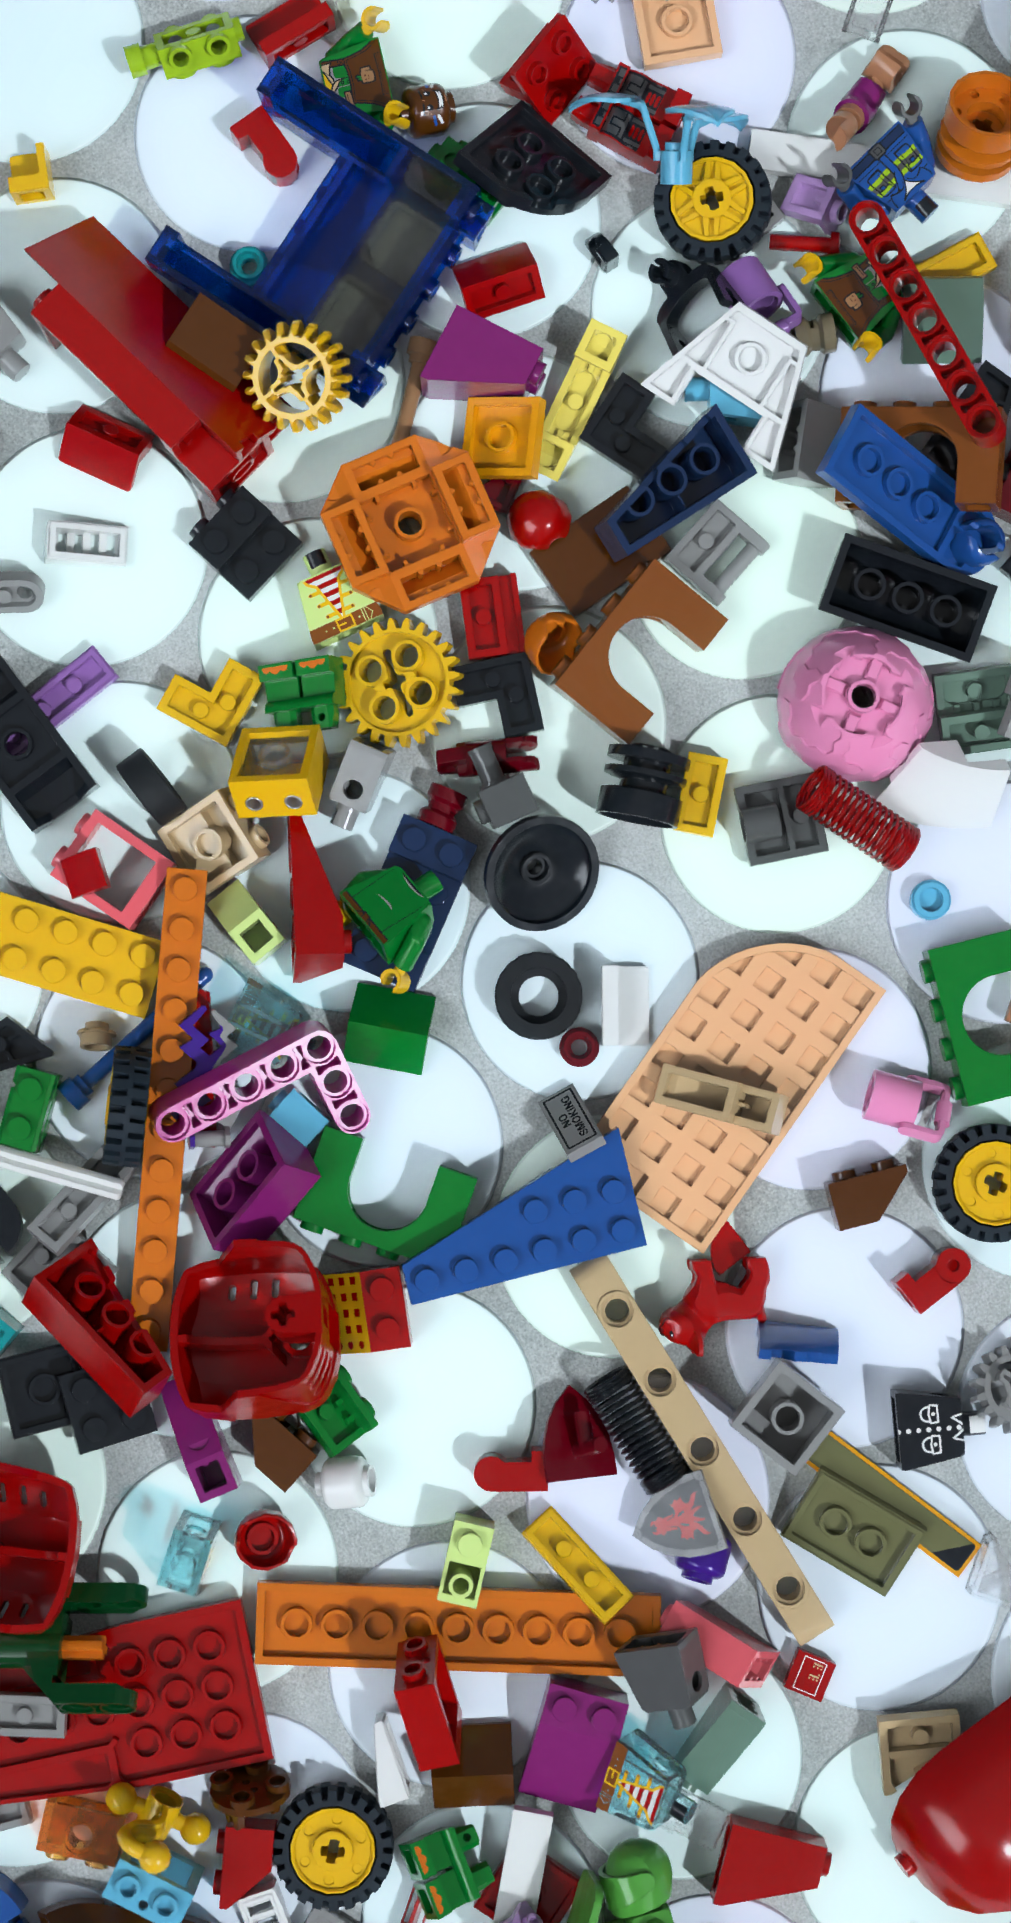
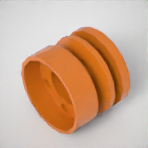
[935,70,1011,183]

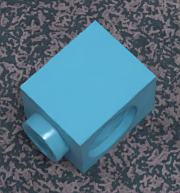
[268,1088,332,1148]

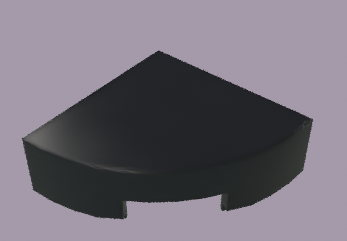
[585,232,619,274]

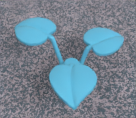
[568,92,749,185]

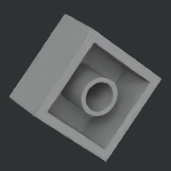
[728,1358,845,1477]

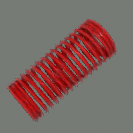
[796,765,921,872]

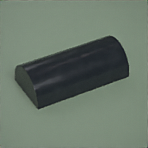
[818,533,998,663]

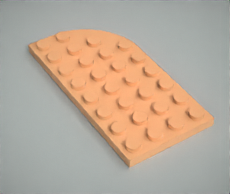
[596,943,886,1254]

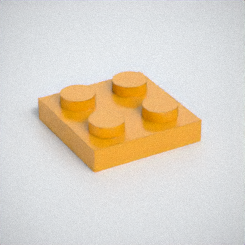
[462,396,546,480]

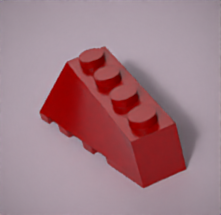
[21,1238,173,1418]

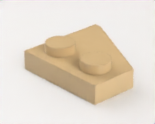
[876,1708,961,1796]

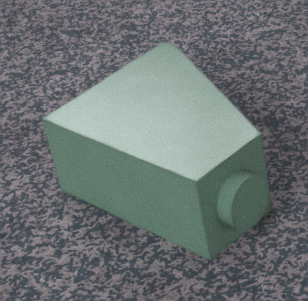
[671,1682,766,1795]

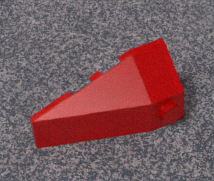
[287,816,352,983]

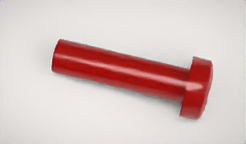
[769,231,841,254]

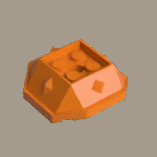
[320,434,501,615]

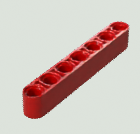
[849,200,1007,448]

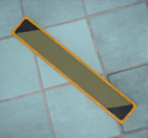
[806,1431,982,1577]

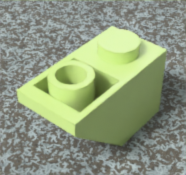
[207,879,288,966]
[437,1512,495,1609]

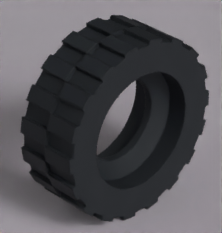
[495,952,583,1040]

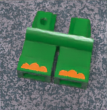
[258,655,346,731]
[398,1824,495,1920]

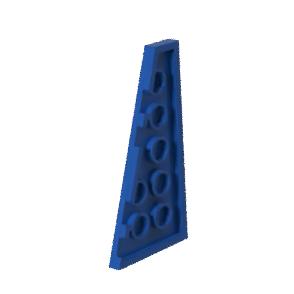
[401,1127,647,1305]

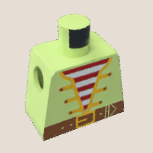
[297,548,385,651]

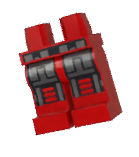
[571,62,693,174]

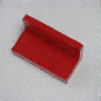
[246,0,336,70]
[452,242,545,318]
[58,404,154,492]

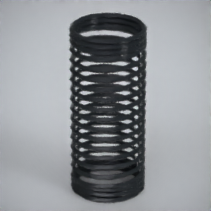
[584,1365,690,1495]

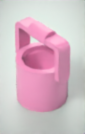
[862,1069,953,1143]

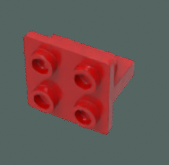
[499,13,596,125]

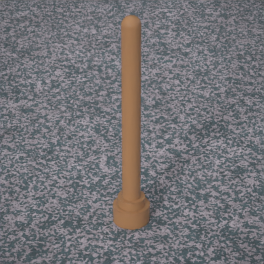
[392,336,437,444]

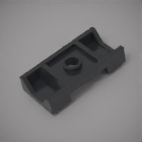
[0,655,101,834]

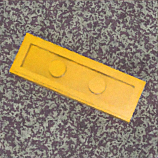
[521,1506,634,1625]

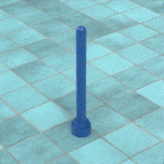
[57,967,213,1111]

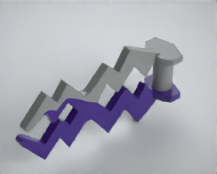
[171,1005,241,1149]

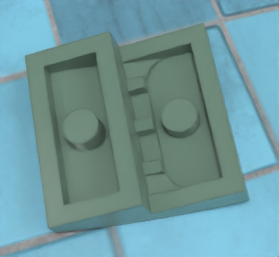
[900,275,984,364]
[931,663,1011,755]

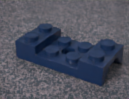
[344,814,478,993]

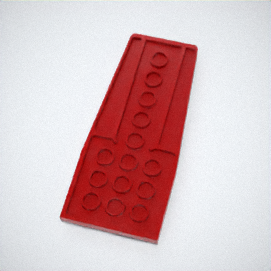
[0,1596,275,1805]

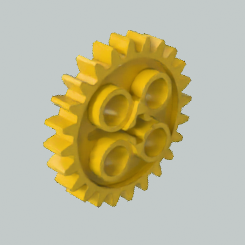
[339,618,464,748]

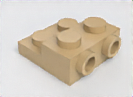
[157,787,271,896]

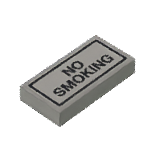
[538,1083,607,1163]

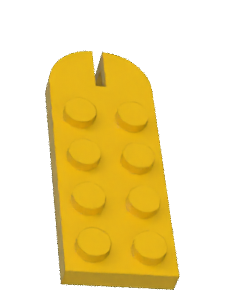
[0,892,161,1019]

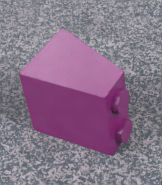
[420,305,547,401]

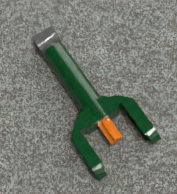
[0,1582,149,1714]

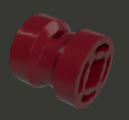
[416,782,468,834]

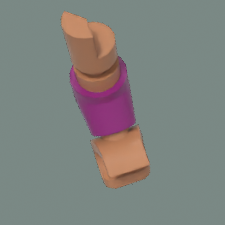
[826,45,910,152]

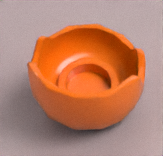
[524,612,582,676]

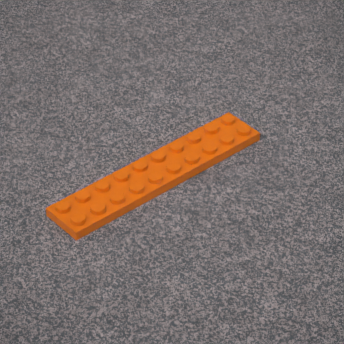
[255,1580,661,1676]

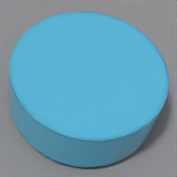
[909,880,951,920]

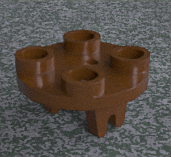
[209,1760,291,1831]

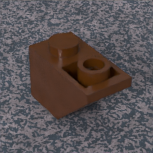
[823,1157,908,1231]
[252,1415,320,1493]

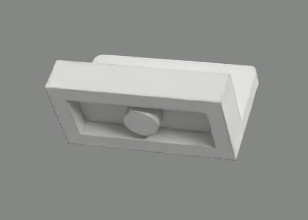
[601,965,649,1046]

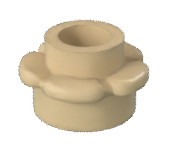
[77,1021,117,1052]

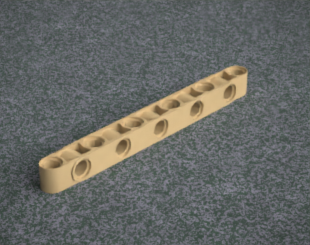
[569,1256,835,1646]

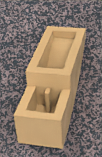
[653,1063,789,1136]

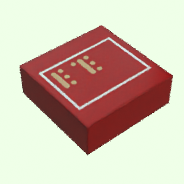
[782,1646,836,1702]

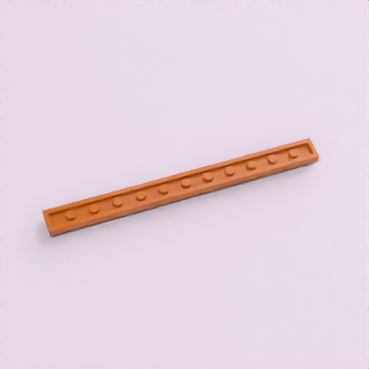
[131,867,208,1352]

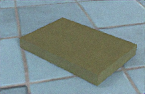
[780,1465,927,1597]

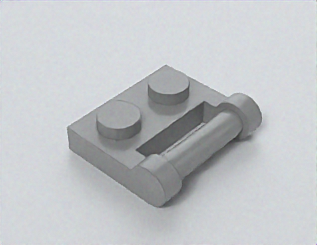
[664,499,770,607]

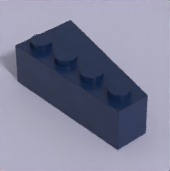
[594,404,757,562]

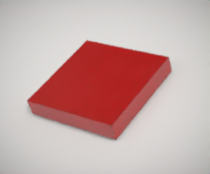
[473,1855,580,1923]

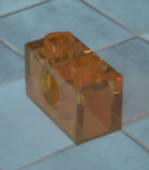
[36,1795,130,1869]

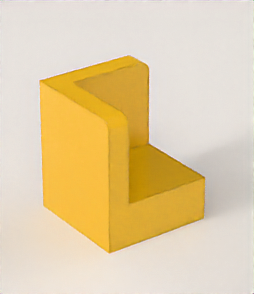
[8,142,56,205]

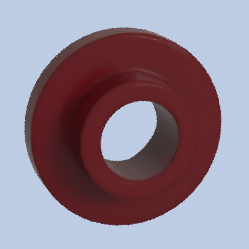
[559,1027,599,1067]

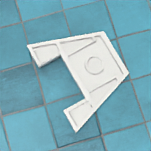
[641,302,808,472]

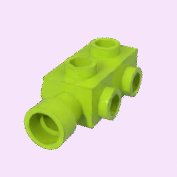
[123,11,245,80]

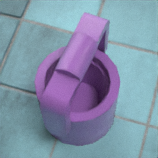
[721,256,802,333]

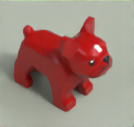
[658,1256,770,1357]

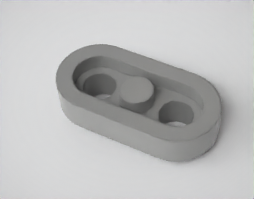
[0,571,45,614]

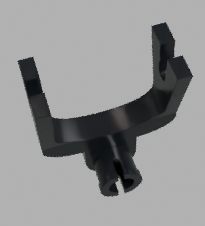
[648,258,745,356]

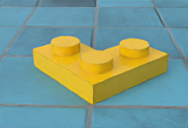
[156,658,263,748]

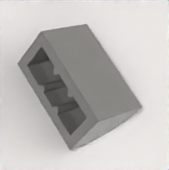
[772,398,841,489]

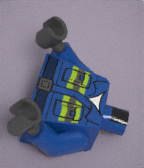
[822,93,939,224]

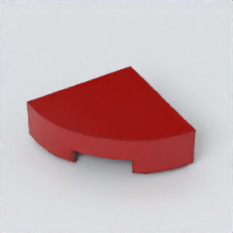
[710,1221,751,1276]

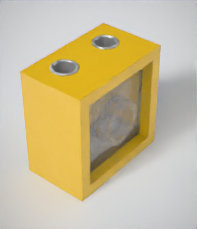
[228,724,330,818]

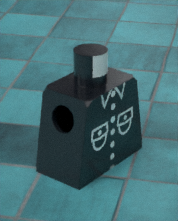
[890,1389,986,1471]

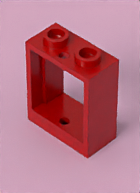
[394,1634,462,1772]

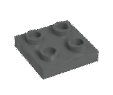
[733,772,829,867]

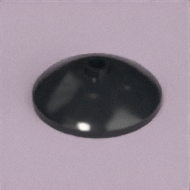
[484,814,599,931]

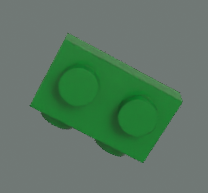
[298,1364,379,1458]

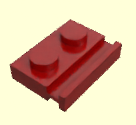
[460,573,525,661]

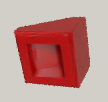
[60,847,111,899]

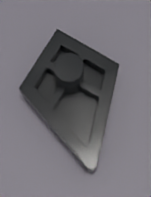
[0,1017,55,1071]

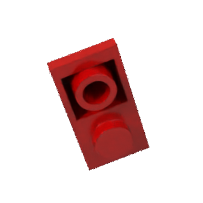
[213,1817,278,1910]

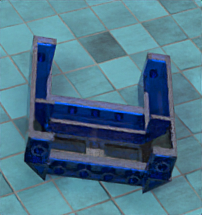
[144,55,495,408]

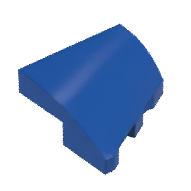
[756,1320,839,1364]

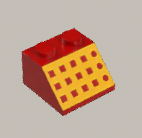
[322,1263,413,1354]

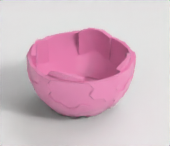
[777,626,935,782]

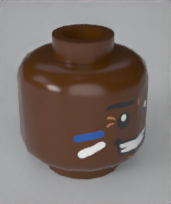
[399,83,456,139]

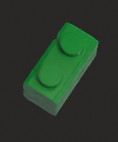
[0,1065,63,1153]

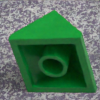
[344,983,436,1076]

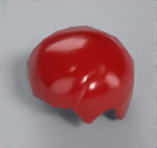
[506,490,572,550]
[234,1508,298,1571]

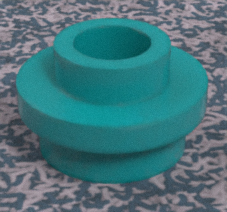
[229,246,269,287]

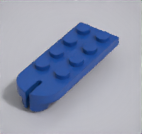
[815,403,1005,575]

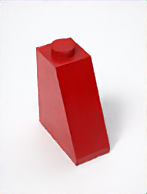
[710,1813,832,1906]

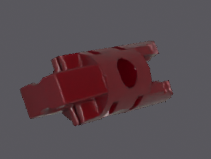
[436,735,540,778]

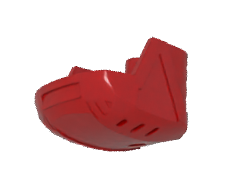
[169,1239,341,1422]
[0,1462,82,1635]

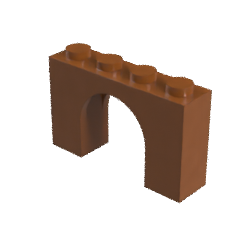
[835,400,1007,512]
[549,558,729,744]

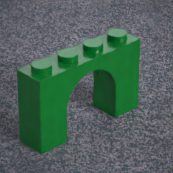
[919,929,1011,1107]
[293,1125,478,1261]

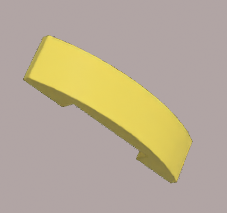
[539,318,628,482]

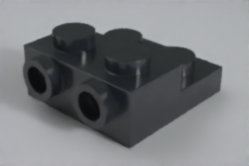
[188,485,303,602]

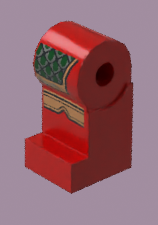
[229,105,299,187]
[890,1246,971,1315]
[474,1446,548,1492]

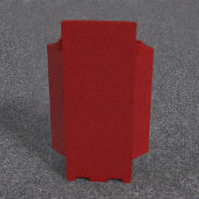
[24,216,292,504]

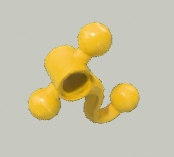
[105,1782,212,1874]

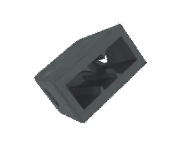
[614,1627,709,1730]

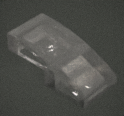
[636,1777,731,1852]

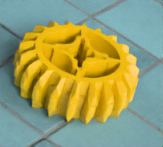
[242,320,353,433]

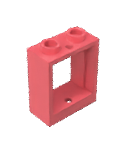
[50,809,179,931]

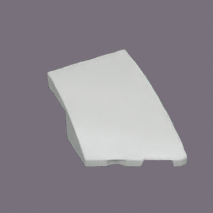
[870,740,1011,829]

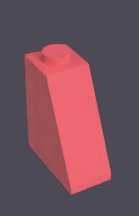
[659,1600,780,1688]

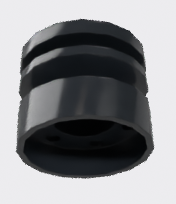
[595,743,691,829]

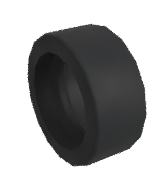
[116,748,187,826]

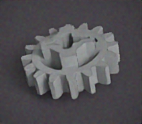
[968,1345,1011,1434]

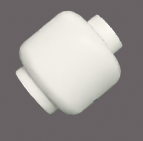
[314,1455,377,1509]

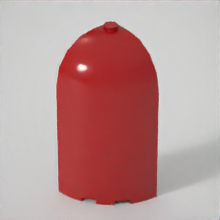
[891,1697,1011,1915]

